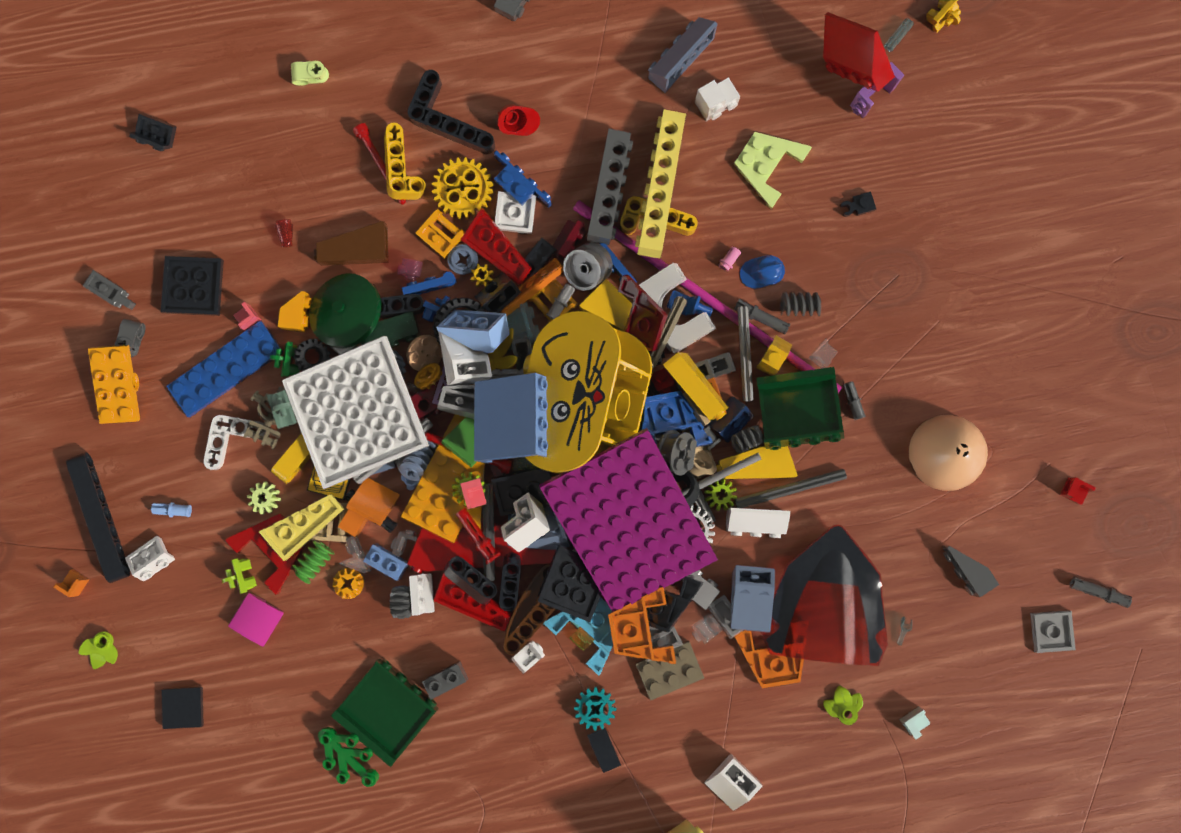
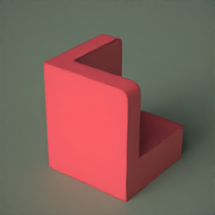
[233,302,262,331]
[460,478,486,509]

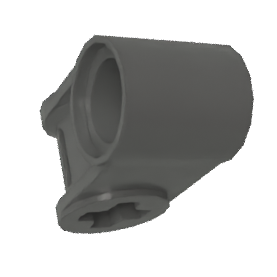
[114,319,146,357]

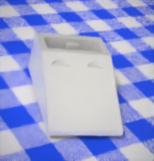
[438,331,492,386]

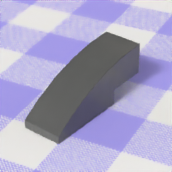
[675,352,736,390]

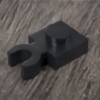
[840,191,876,217]

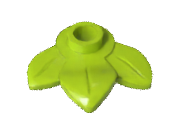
[79,631,118,669]
[823,686,863,725]

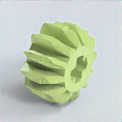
[247,482,281,514]

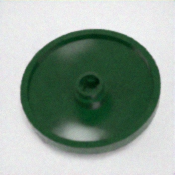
[309,273,381,348]

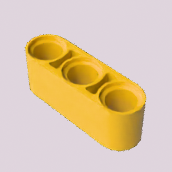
[271,433,311,484]

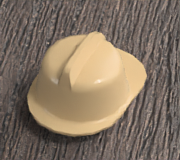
[688,445,717,480]

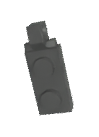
[83,270,136,310]

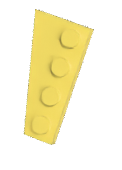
[259,494,344,561]

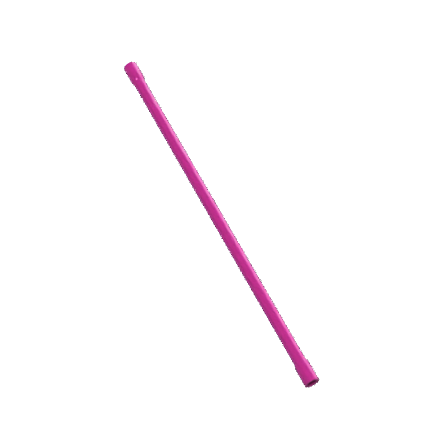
[573,200,842,393]

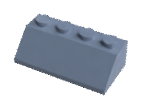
[648,17,718,93]

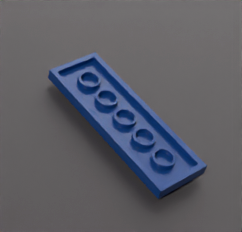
[166,320,283,418]

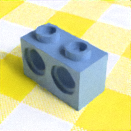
[363,544,409,581]

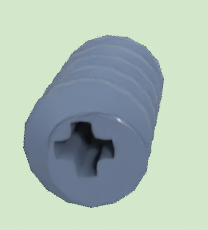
[399,440,437,481]

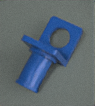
[667,290,713,317]

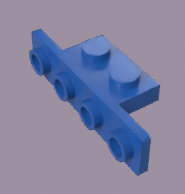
[494,150,551,208]

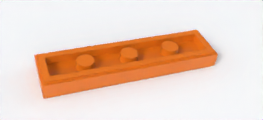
[501,258,564,316]

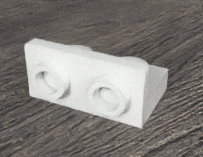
[125,536,175,581]
[409,573,435,616]

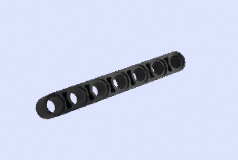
[66,452,130,583]

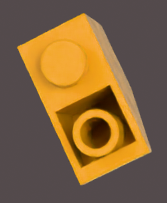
[278,291,312,332]

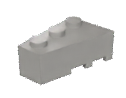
[437,385,475,419]

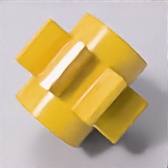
[470,264,494,287]

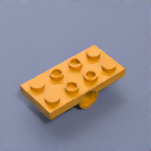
[88,345,140,424]

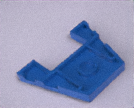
[641,391,713,447]

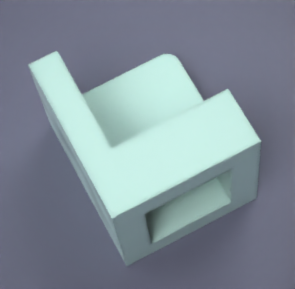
[900,707,930,739]

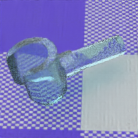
[897,617,913,645]

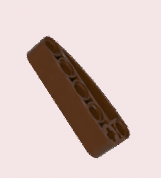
[503,564,555,655]

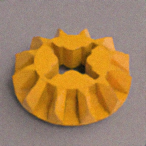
[414,363,443,390]
[332,568,364,599]

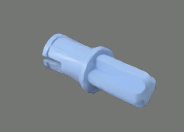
[151,502,192,517]

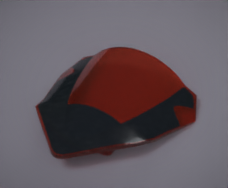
[760,525,888,666]

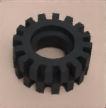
[293,339,331,371]

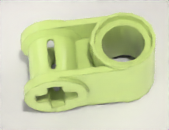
[291,60,329,86]

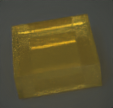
[569,627,595,651]

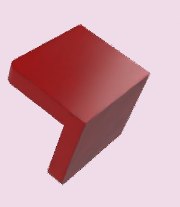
[1060,477,1096,505]

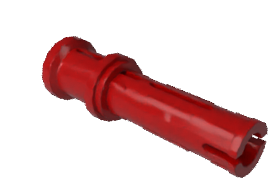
[455,507,501,564]

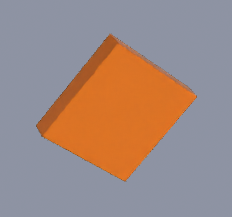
[346,478,400,526]

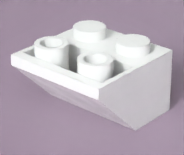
[704,754,762,811]

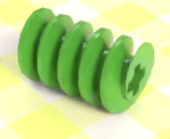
[293,541,335,584]

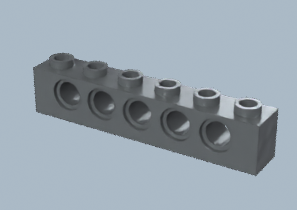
[587,129,633,245]

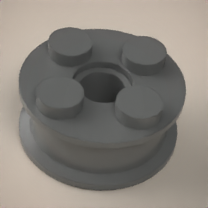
[658,430,697,475]

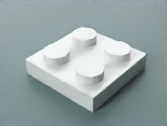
[495,191,536,234]

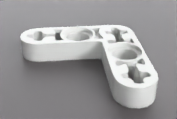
[204,415,266,470]

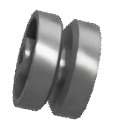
[563,242,613,291]

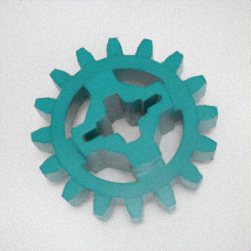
[574,686,617,731]

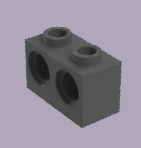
[422,661,469,699]

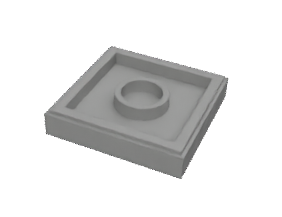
[1030,610,1076,653]

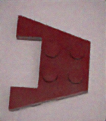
[618,275,668,351]

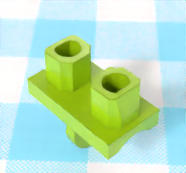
[221,558,257,594]

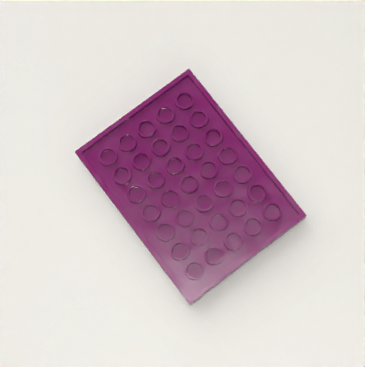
[539,428,718,612]

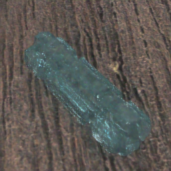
[884,18,914,52]

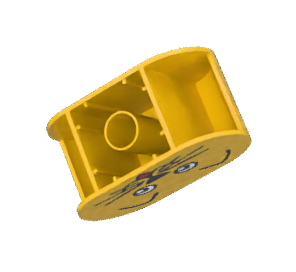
[523,311,652,474]

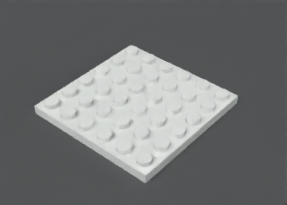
[282,336,429,489]

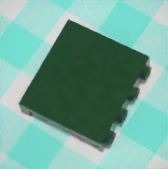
[757,367,845,450]
[331,659,439,767]

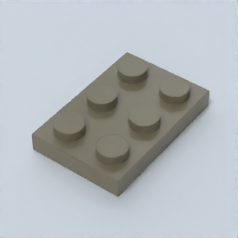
[636,641,704,701]

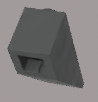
[942,545,999,597]

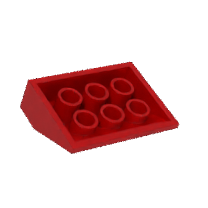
[823,12,895,92]

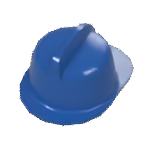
[740,255,785,289]

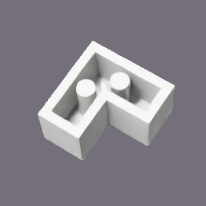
[695,77,740,121]
[501,492,550,552]

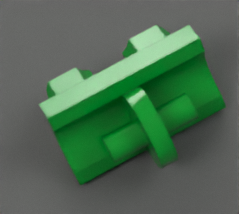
[269,342,300,378]

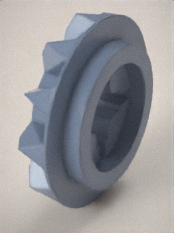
[448,244,478,275]

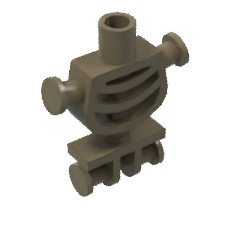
[244,386,297,449]

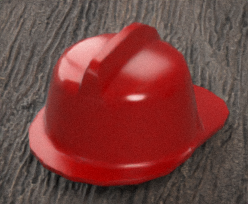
[497,104,540,136]

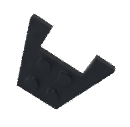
[646,576,703,632]

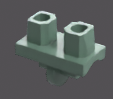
[267,390,297,429]

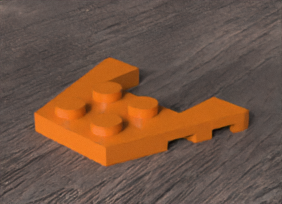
[608,587,676,664]
[734,620,809,688]

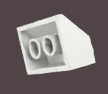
[726,508,790,538]

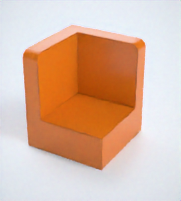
[338,509,368,537]
[53,569,90,597]

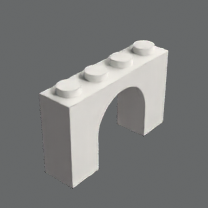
[639,263,716,353]

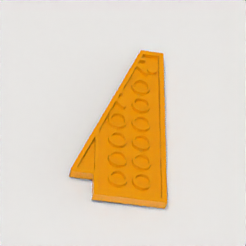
[401,384,485,543]

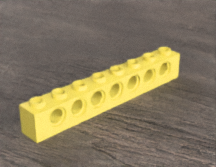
[635,109,686,259]

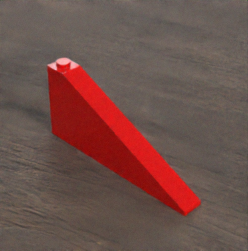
[407,517,556,573]

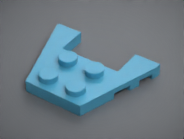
[543,596,613,676]

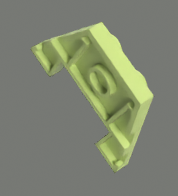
[734,132,812,209]

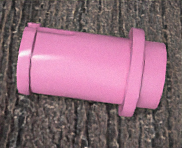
[719,246,741,272]

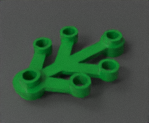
[318,727,379,787]

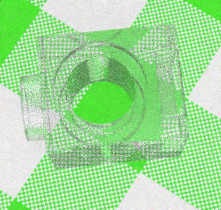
[692,613,723,644]

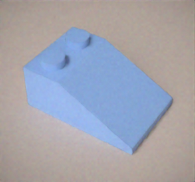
[437,310,510,353]

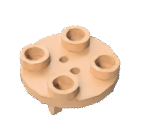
[406,335,443,371]

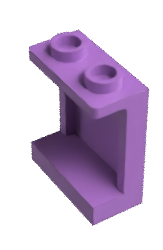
[850,62,904,118]

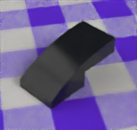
[587,728,621,773]

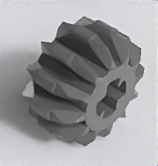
[730,426,764,454]
[389,586,412,619]

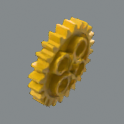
[432,157,493,219]

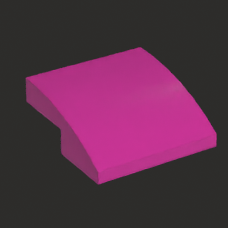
[228,592,284,647]

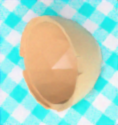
[909,415,988,491]

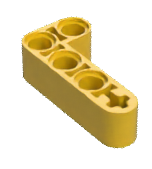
[384,123,425,200]
[620,196,698,236]

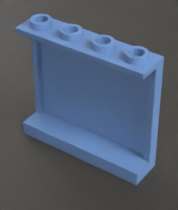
[474,373,548,463]

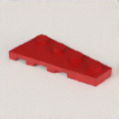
[461,208,532,284]
[434,573,512,632]

